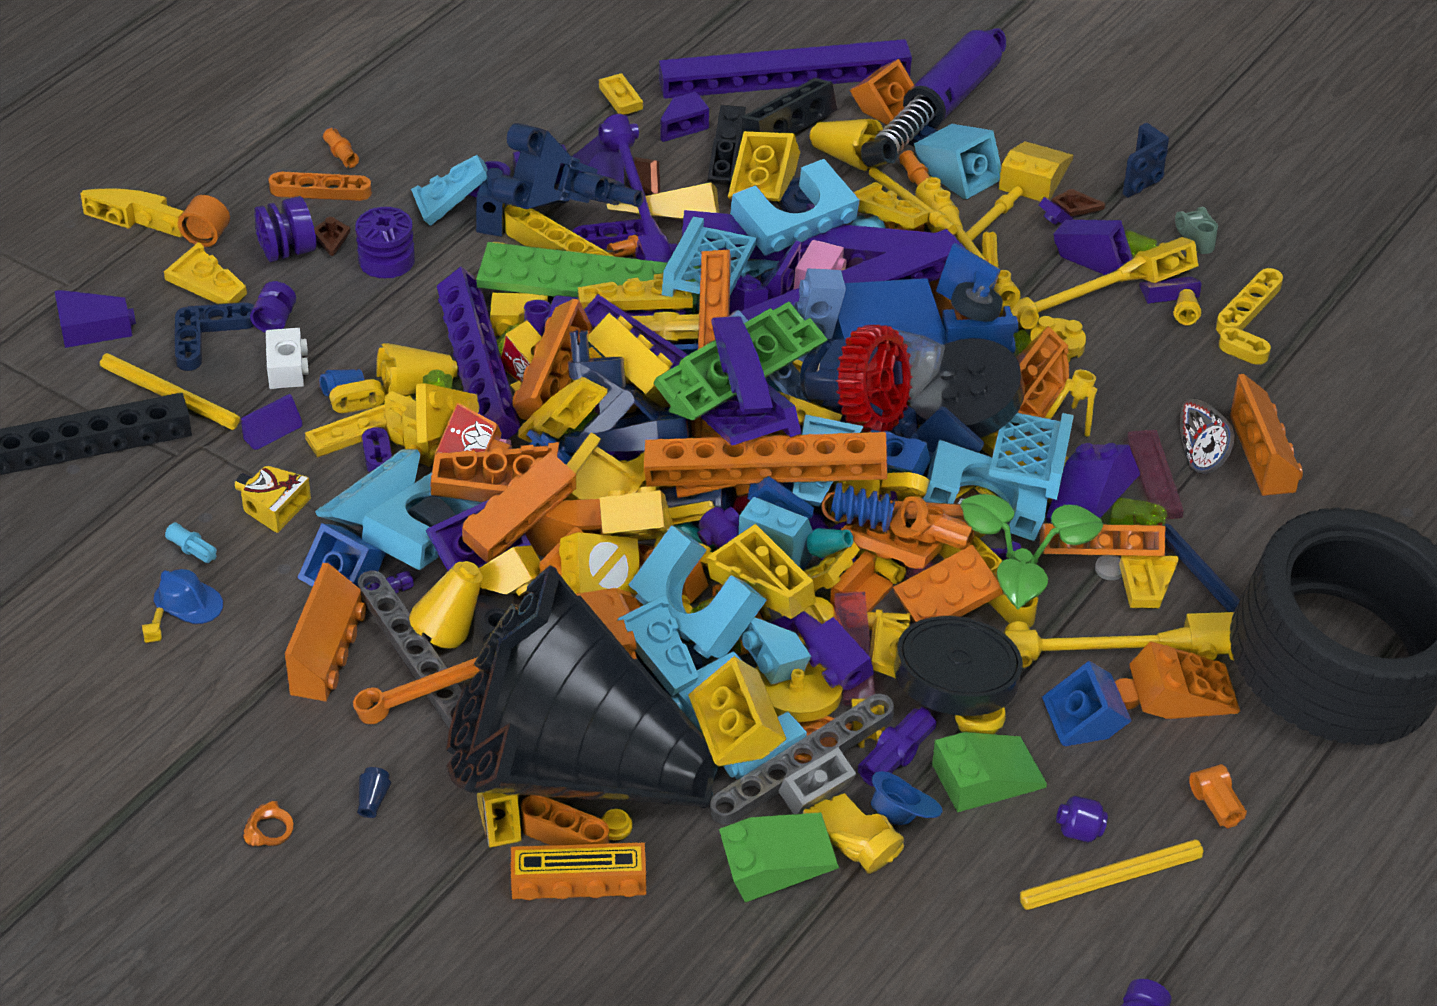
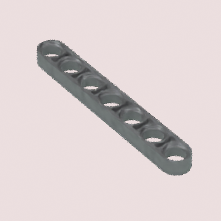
[358,571,462,728]
[710,694,894,824]

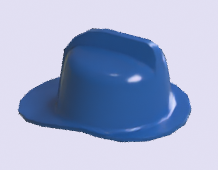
[154,569,223,624]
[871,771,943,825]

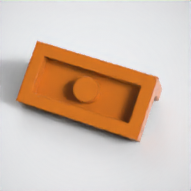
[830,550,893,621]

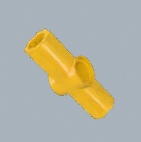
[631,312,699,344]

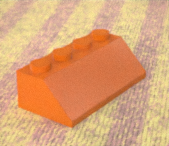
[513,299,593,420]
[1230,374,1303,496]
[285,563,366,701]

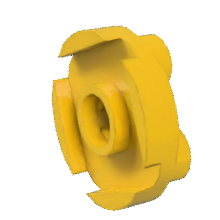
[1029,316,1086,362]

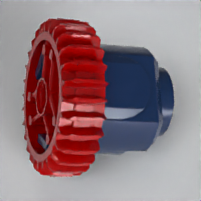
[800,324,914,432]

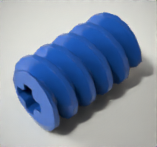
[830,483,896,532]

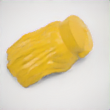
[803,793,904,874]

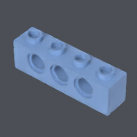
[794,268,846,362]

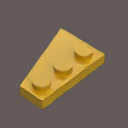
[853,182,929,230]
[164,242,247,304]
[416,383,479,443]

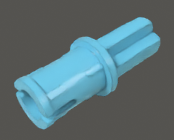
[165,522,217,563]

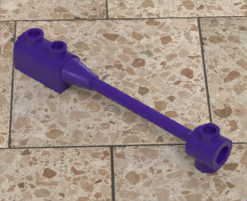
[598,114,677,263]
[697,507,874,690]

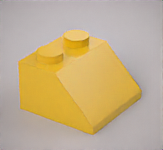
[479,545,541,596]

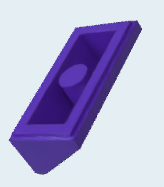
[1139,277,1202,303]
[241,394,303,450]

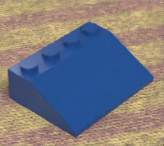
[832,278,946,364]

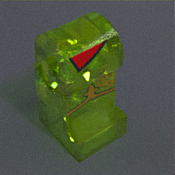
[1109,497,1167,526]

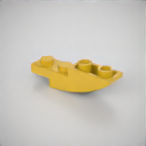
[80,188,184,238]

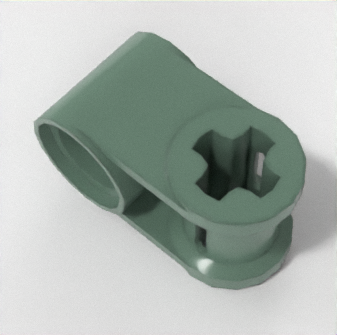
[1175,207,1218,254]

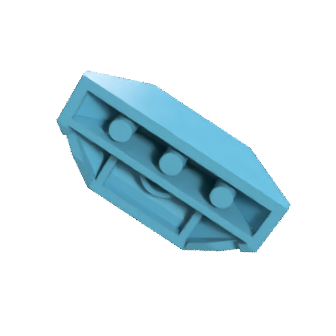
[315,449,420,526]

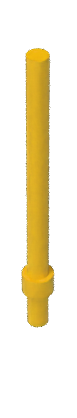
[869,167,957,235]
[966,186,1023,241]

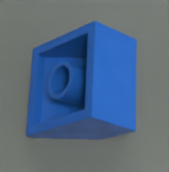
[297,523,386,587]
[1042,661,1132,746]

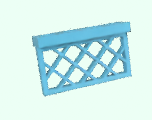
[662,217,756,297]
[988,413,1074,500]

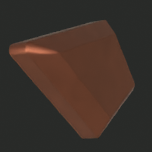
[628,157,661,195]
[1052,189,1105,217]
[314,216,350,256]

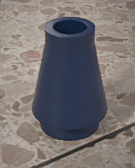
[357,767,391,818]

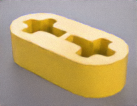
[1219,327,1271,365]
[329,379,385,413]
[880,472,930,497]

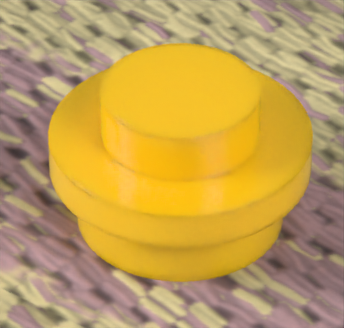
[601,809,632,840]

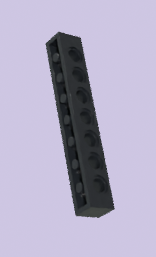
[0,392,192,475]

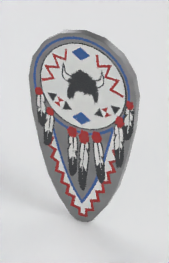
[1180,399,1235,474]

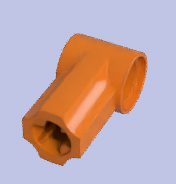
[915,504,975,550]
[1189,764,1247,829]

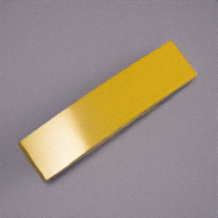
[518,377,608,443]

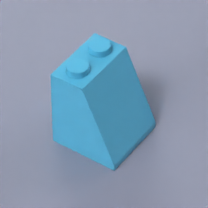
[914,124,1001,199]
[739,497,813,570]

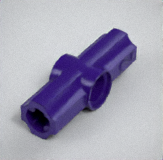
[858,707,936,787]

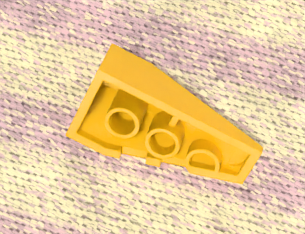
[607,182,719,220]

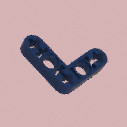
[175,302,254,371]

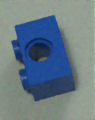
[871,430,930,476]

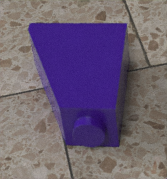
[1053,220,1133,275]
[54,290,136,348]

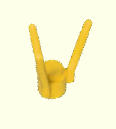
[1045,369,1097,437]

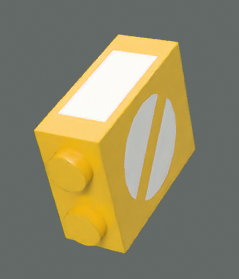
[559,532,639,594]

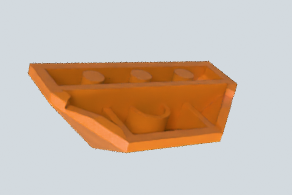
[1016,326,1069,418]

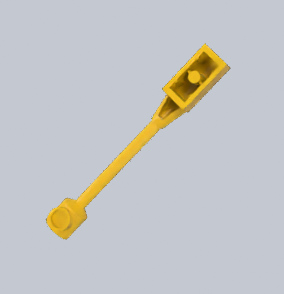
[915,177,1020,313]
[1000,237,1198,329]
[1003,612,1234,668]

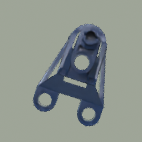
[492,123,644,209]
[564,330,693,452]

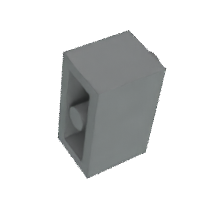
[778,747,856,814]

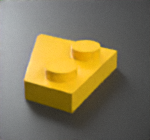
[1119,555,1178,608]

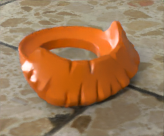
[890,496,931,539]
[243,801,294,847]

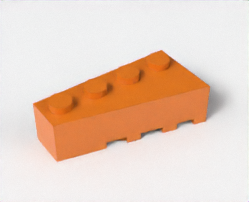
[431,442,559,502]

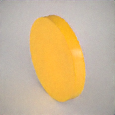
[756,662,843,722]

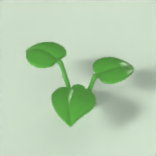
[960,494,1103,609]

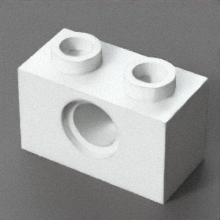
[266,328,309,389]

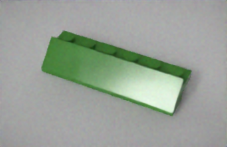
[653,302,828,420]

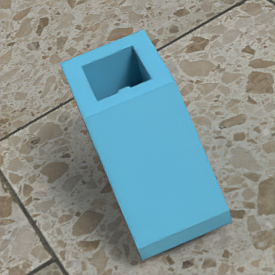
[740,617,811,685]

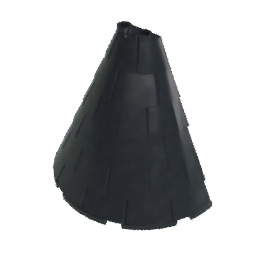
[446,565,718,809]

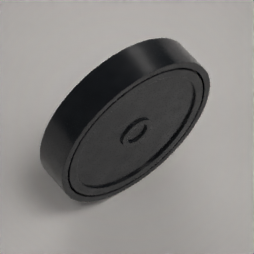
[909,338,1025,438]
[894,616,1023,716]

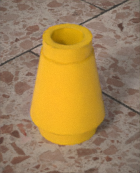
[1173,289,1201,325]

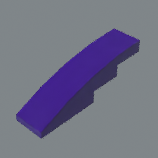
[711,316,773,414]

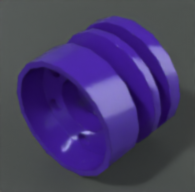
[254,196,316,262]
[355,207,415,278]

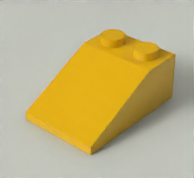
[728,131,800,202]
[999,141,1073,201]
[600,486,674,541]

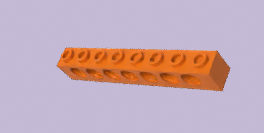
[644,432,888,487]

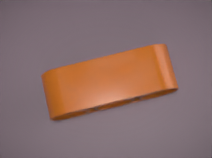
[521,795,609,845]

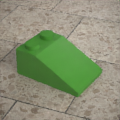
[932,732,1047,813]
[719,812,839,903]

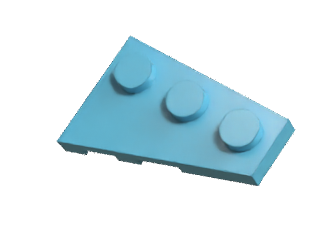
[411,155,488,226]
[792,414,863,507]
[617,595,699,696]

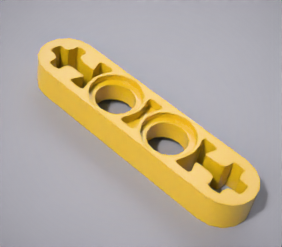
[1216,268,1283,334]

